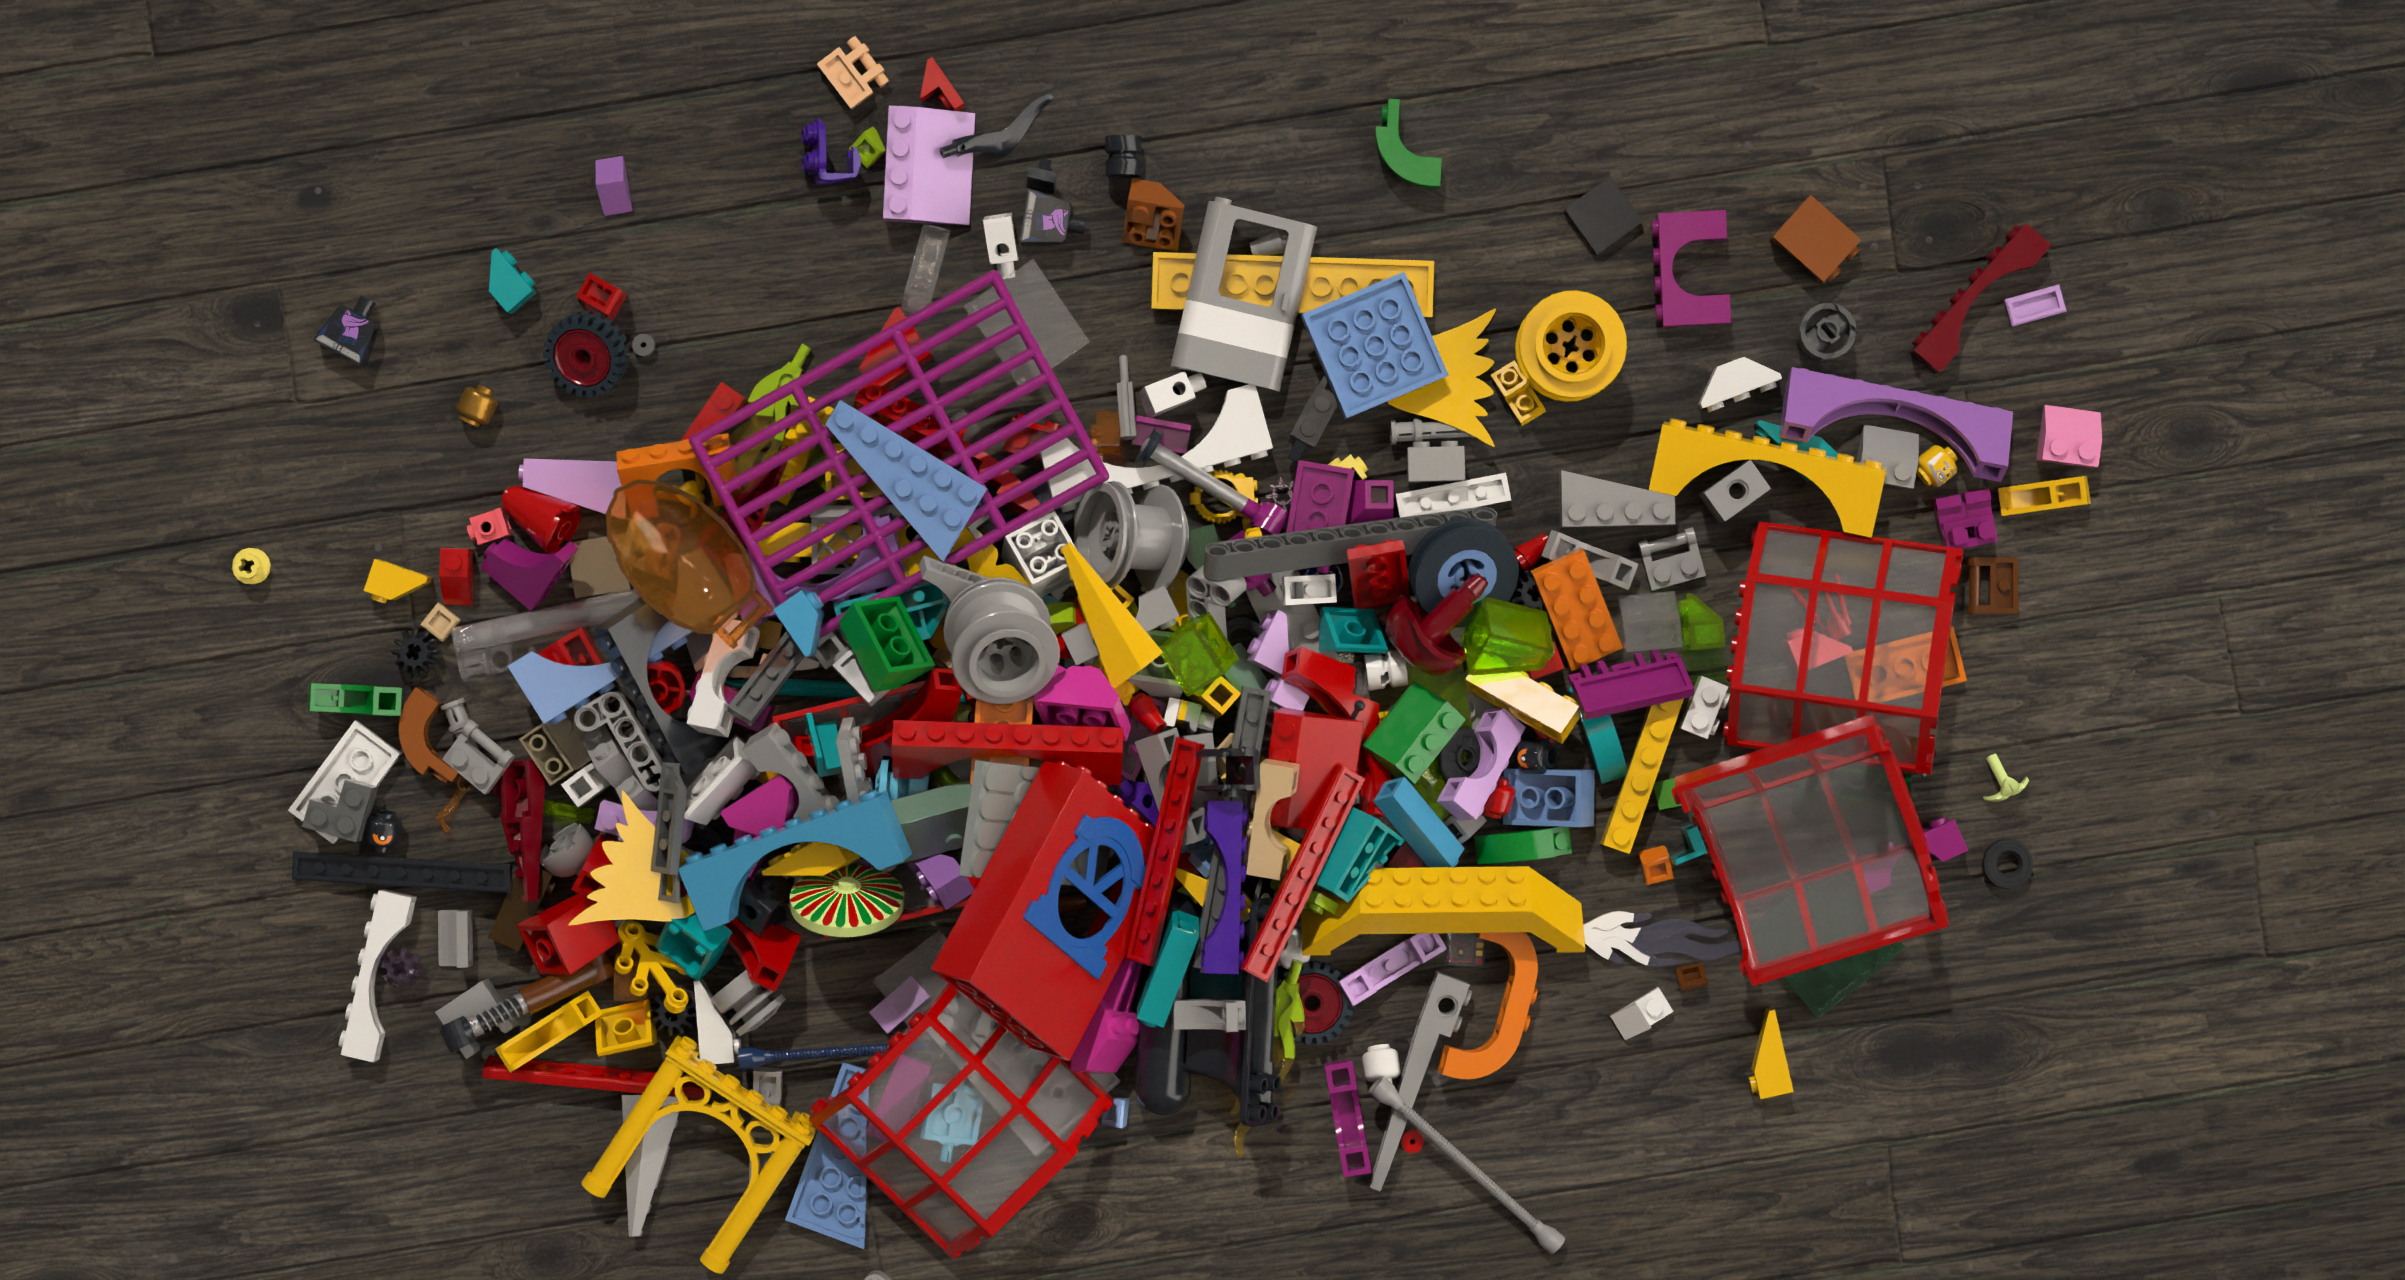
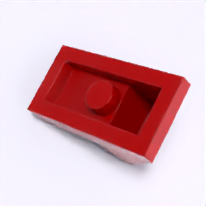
[920,57,966,111]

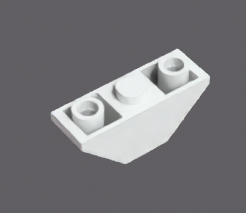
[1698,357,1782,412]

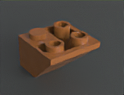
[1123,178,1184,252]

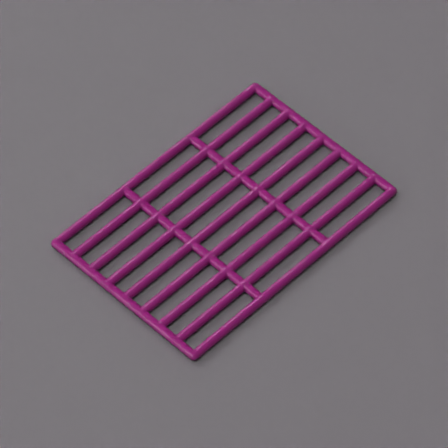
[689,270,1109,639]

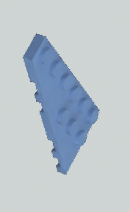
[825,400,988,562]
[785,1061,870,1249]

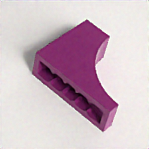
[480,538,579,611]

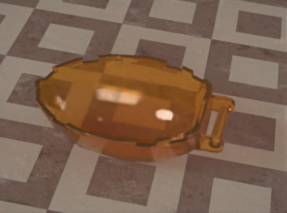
[605,479,774,649]

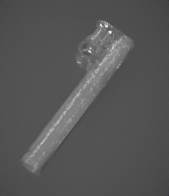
[452,586,647,682]

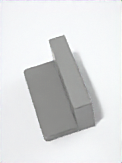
[438,910,473,968]

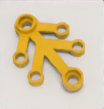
[615,921,688,1013]

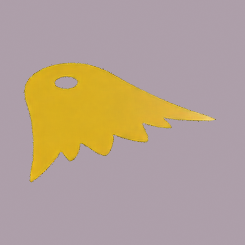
[1387,308,1496,447]
[568,790,695,926]

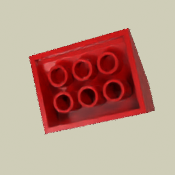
[1268,707,1364,829]

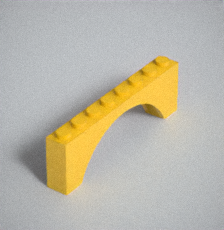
[1649,418,1887,538]

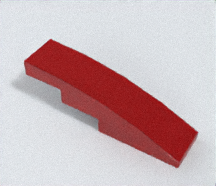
[962,440,1048,521]

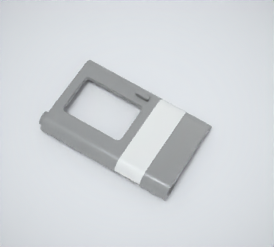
[1171,197,1317,392]

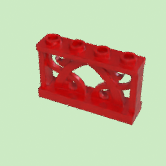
[853,382,967,461]

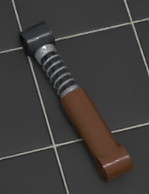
[438,951,617,1053]

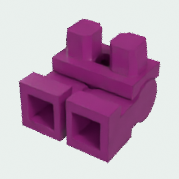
[1931,488,1998,549]

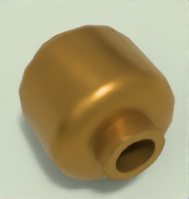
[456,384,498,428]

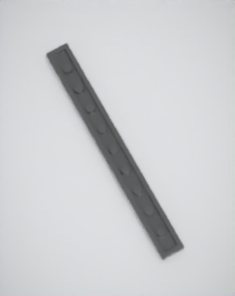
[1192,686,1271,969]

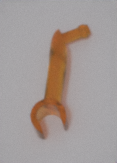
[435,776,475,833]

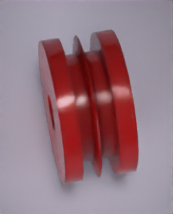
[1401,1130,1424,1153]

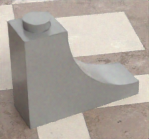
[919,555,989,603]

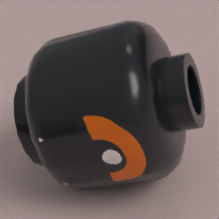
[1514,738,1558,774]
[364,810,402,852]

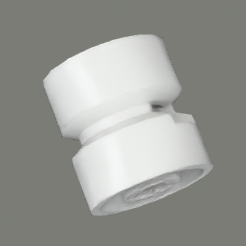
[1364,651,1408,691]

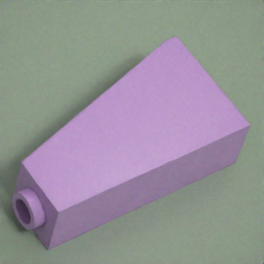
[519,459,627,519]

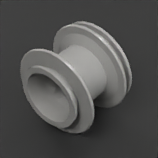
[1074,481,1189,591]
[944,577,1060,704]

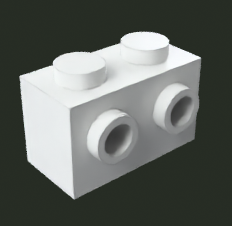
[1678,676,1730,739]

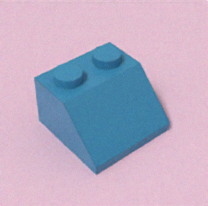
[773,590,824,657]

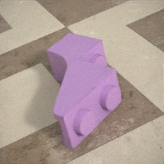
[1246,610,1310,711]

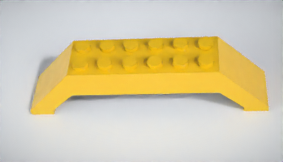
[1301,866,1585,956]

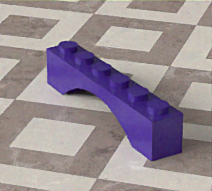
[1200,800,1247,974]

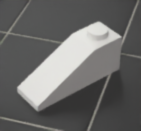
[694,978,741,1064]

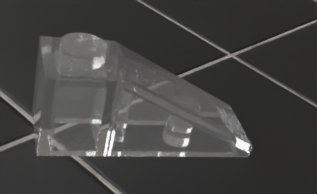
[901,223,951,313]

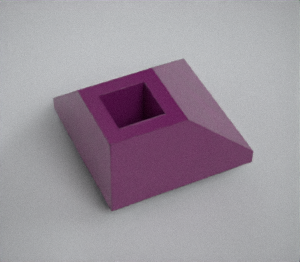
[1346,480,1394,525]

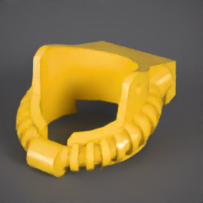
[1189,470,1258,524]

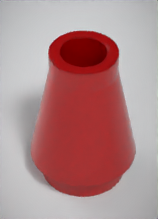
[1513,533,1548,572]
[1127,693,1167,735]

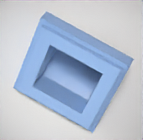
[1102,1096,1130,1128]

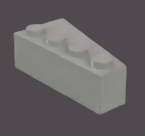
[1559,470,1675,528]

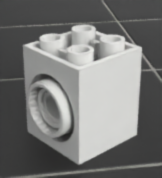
[1001,511,1076,598]

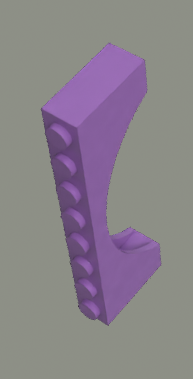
[1779,367,2013,482]

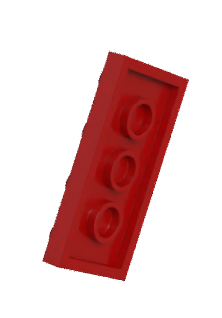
[1347,539,1410,609]

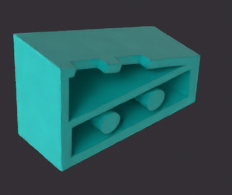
[1315,807,1405,903]

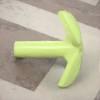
[1983,754,2029,802]

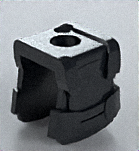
[1196,747,1260,797]
[735,867,793,937]

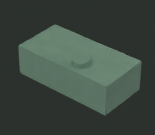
[889,780,971,867]

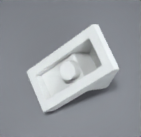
[1282,574,1337,605]
[1610,987,1674,1040]

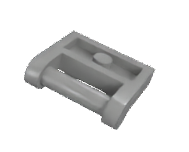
[1638,527,1706,591]
[442,720,515,795]

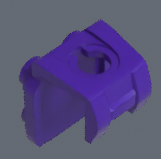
[801,118,861,185]

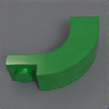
[1375,99,1442,189]

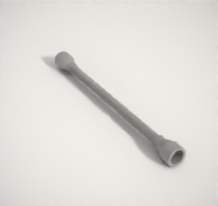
[1368,1076,1565,1254]

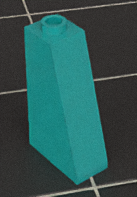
[1137,908,1199,1028]

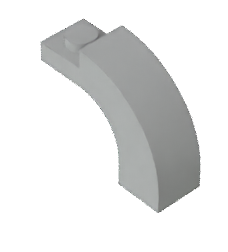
[1171,999,1246,1032]

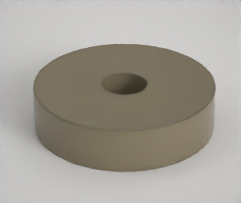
[727,665,759,678]

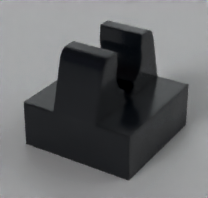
[1026,158,1057,194]

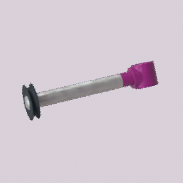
[1135,427,1289,536]

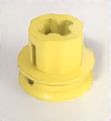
[232,548,271,584]

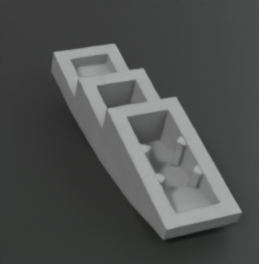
[749,1067,783,1182]

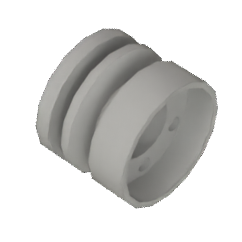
[710,970,786,1036]

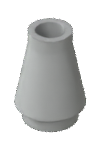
[1250,228,1288,256]

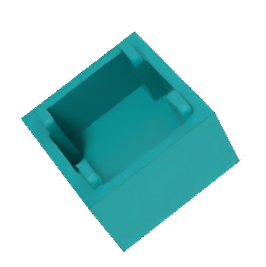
[655,912,732,982]

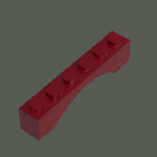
[1910,223,2051,374]

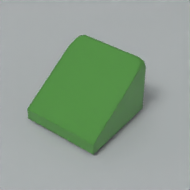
[1654,778,1681,810]

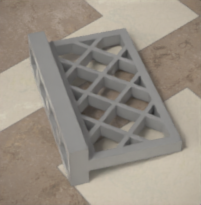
[810,504,921,574]

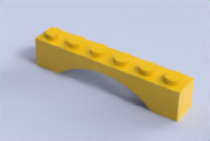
[1600,698,1684,854]

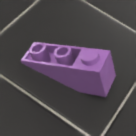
[906,854,974,909]

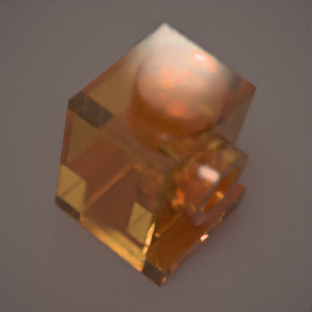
[1091,410,1121,456]

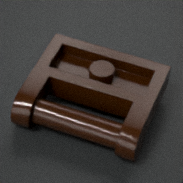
[1966,557,2019,614]

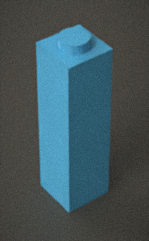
[1373,777,1464,868]

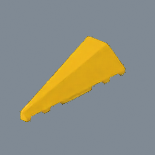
[1060,542,1163,689]

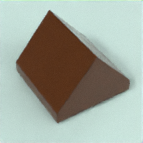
[1675,962,1709,993]

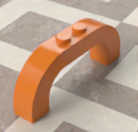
[1437,932,1538,1079]

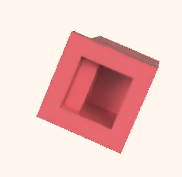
[467,508,514,545]

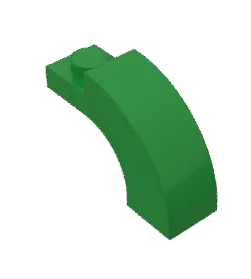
[308,683,402,716]
[1474,826,1572,864]

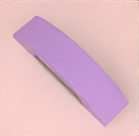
[1338,933,1447,1006]

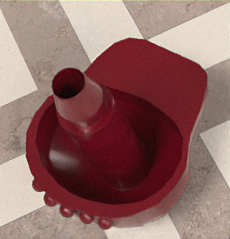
[1386,573,1488,676]

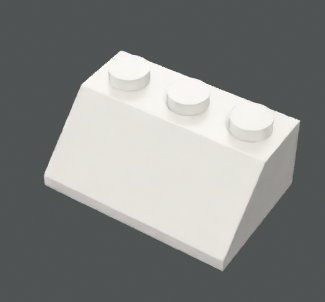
[684,735,760,825]

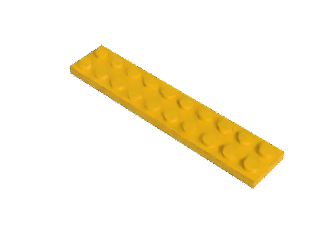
[1151,252,1434,318]

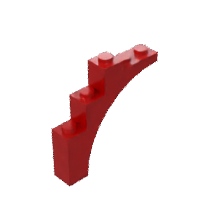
[1281,647,1391,818]
[793,668,963,778]

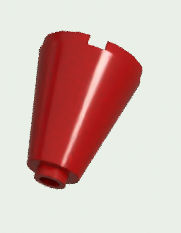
[501,485,581,554]

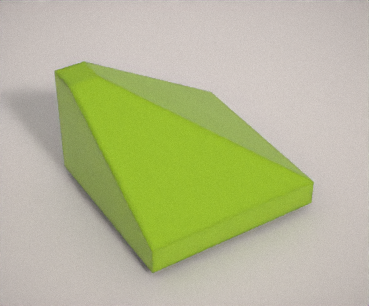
[849,127,886,169]

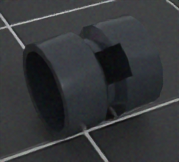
[1105,135,1141,178]

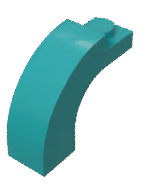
[1569,687,1627,784]

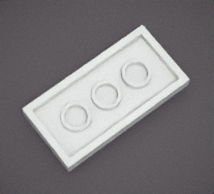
[288,720,402,844]

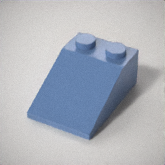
[1503,768,1595,827]

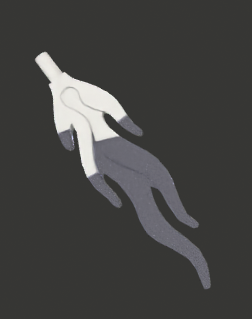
[1583,911,1765,967]

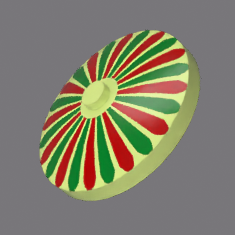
[790,864,904,937]

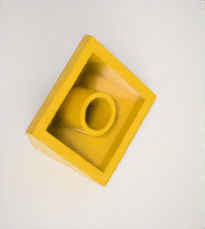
[595,999,659,1057]

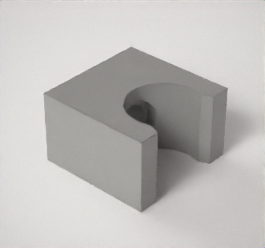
[1699,460,1771,523]
[435,979,519,1059]

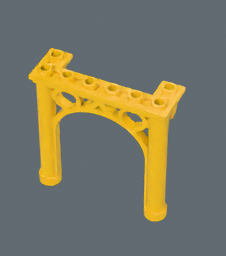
[581,1035,817,1274]

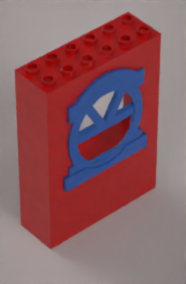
[931,761,1155,1061]

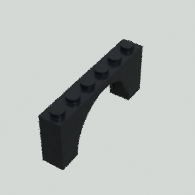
[594,594,734,775]

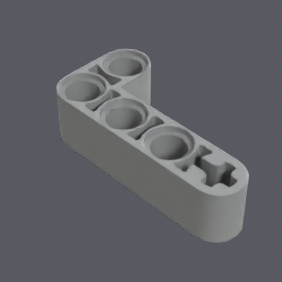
[1186,565,1247,668]
[574,691,663,792]

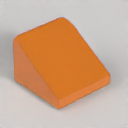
[1638,846,1674,885]

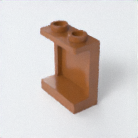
[1770,195,1861,284]

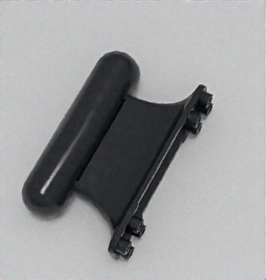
[1135,890,1288,1127]

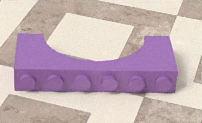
[725,512,909,625]

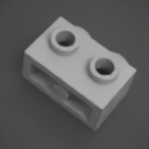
[1407,441,1465,482]

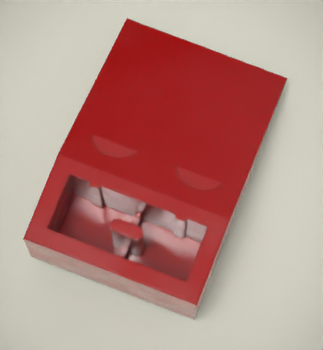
[537,627,606,666]

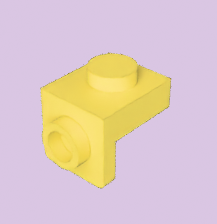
[1328,455,1368,480]

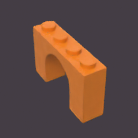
[617,433,742,520]

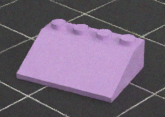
[883,105,975,226]

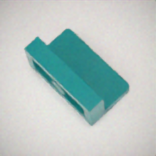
[806,713,842,777]
[1670,824,1708,865]

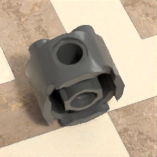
[1795,303,1856,361]

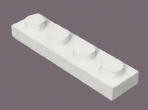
[1395,473,1511,518]

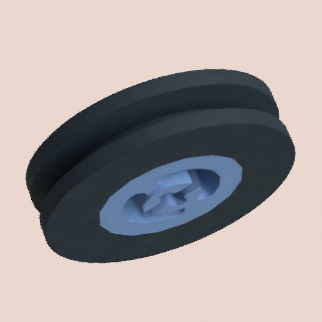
[1409,518,1519,626]

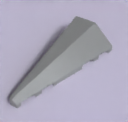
[622,1095,679,1237]

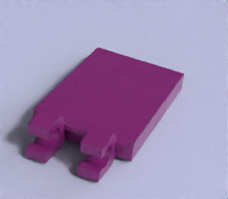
[1286,460,1355,574]

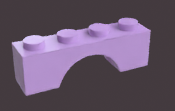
[1437,708,1526,821]

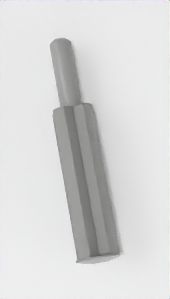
[1117,355,1137,440]

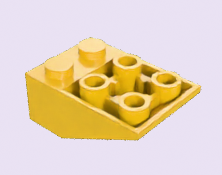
[762,842,861,876]

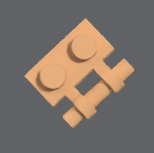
[817,36,889,110]

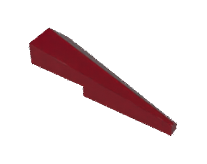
[696,444,789,578]
[493,759,545,901]

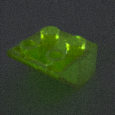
[1676,593,1725,650]
[1159,612,1239,696]

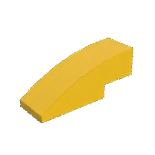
[1998,476,2091,516]

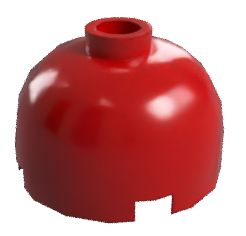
[630,659,686,715]

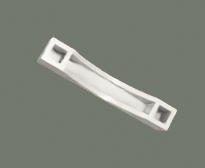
[339,889,417,1062]

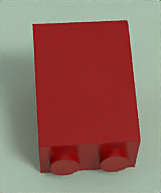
[858,307,934,389]
[516,893,620,975]

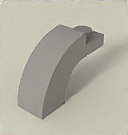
[1542,530,1638,590]

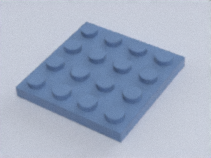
[1300,272,1449,419]

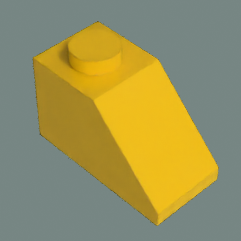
[364,559,433,604]

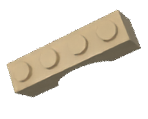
[1243,759,1300,880]

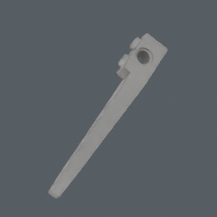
[1369,971,1472,1191]

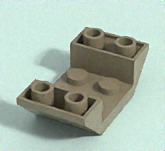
[519,681,637,786]

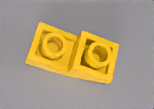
[1491,360,1546,426]

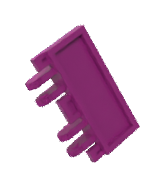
[1568,648,1694,720]

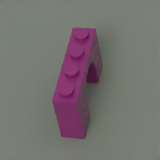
[1651,210,1731,328]

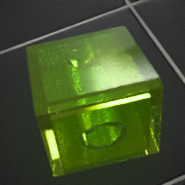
[1462,596,1555,676]

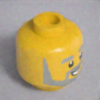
[1916,445,1958,487]

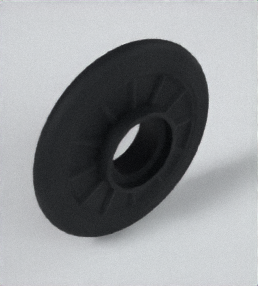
[1438,727,1480,781]

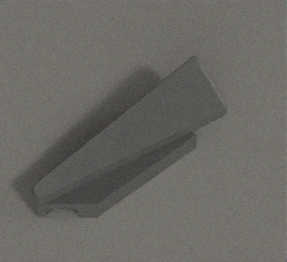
[651,762,687,903]

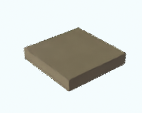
[566,534,632,599]

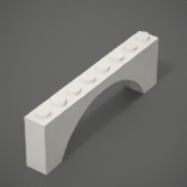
[1039,384,1273,513]

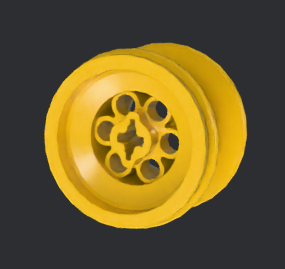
[1515,290,1627,402]

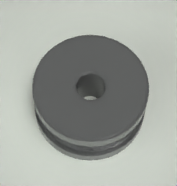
[632,334,656,357]

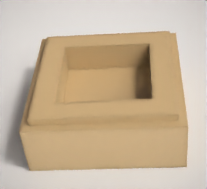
[421,603,461,642]

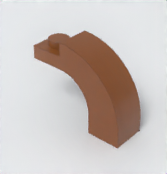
[399,687,461,783]

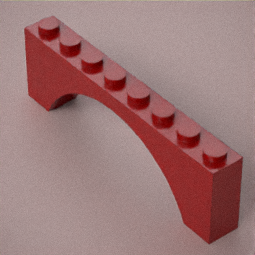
[892,720,1123,786]
[571,833,802,992]

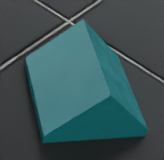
[1319,607,1388,653]

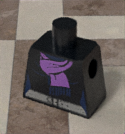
[1019,189,1087,245]
[313,296,380,367]

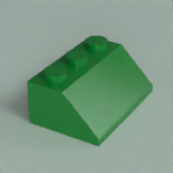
[839,596,935,692]
[1362,681,1466,784]

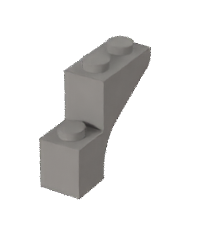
[581,724,659,811]

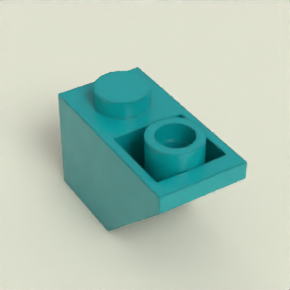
[489,248,537,314]

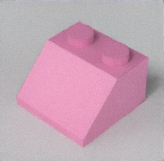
[2036,405,2102,468]

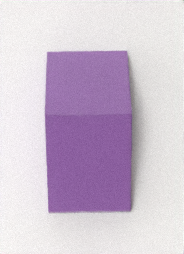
[595,156,633,216]

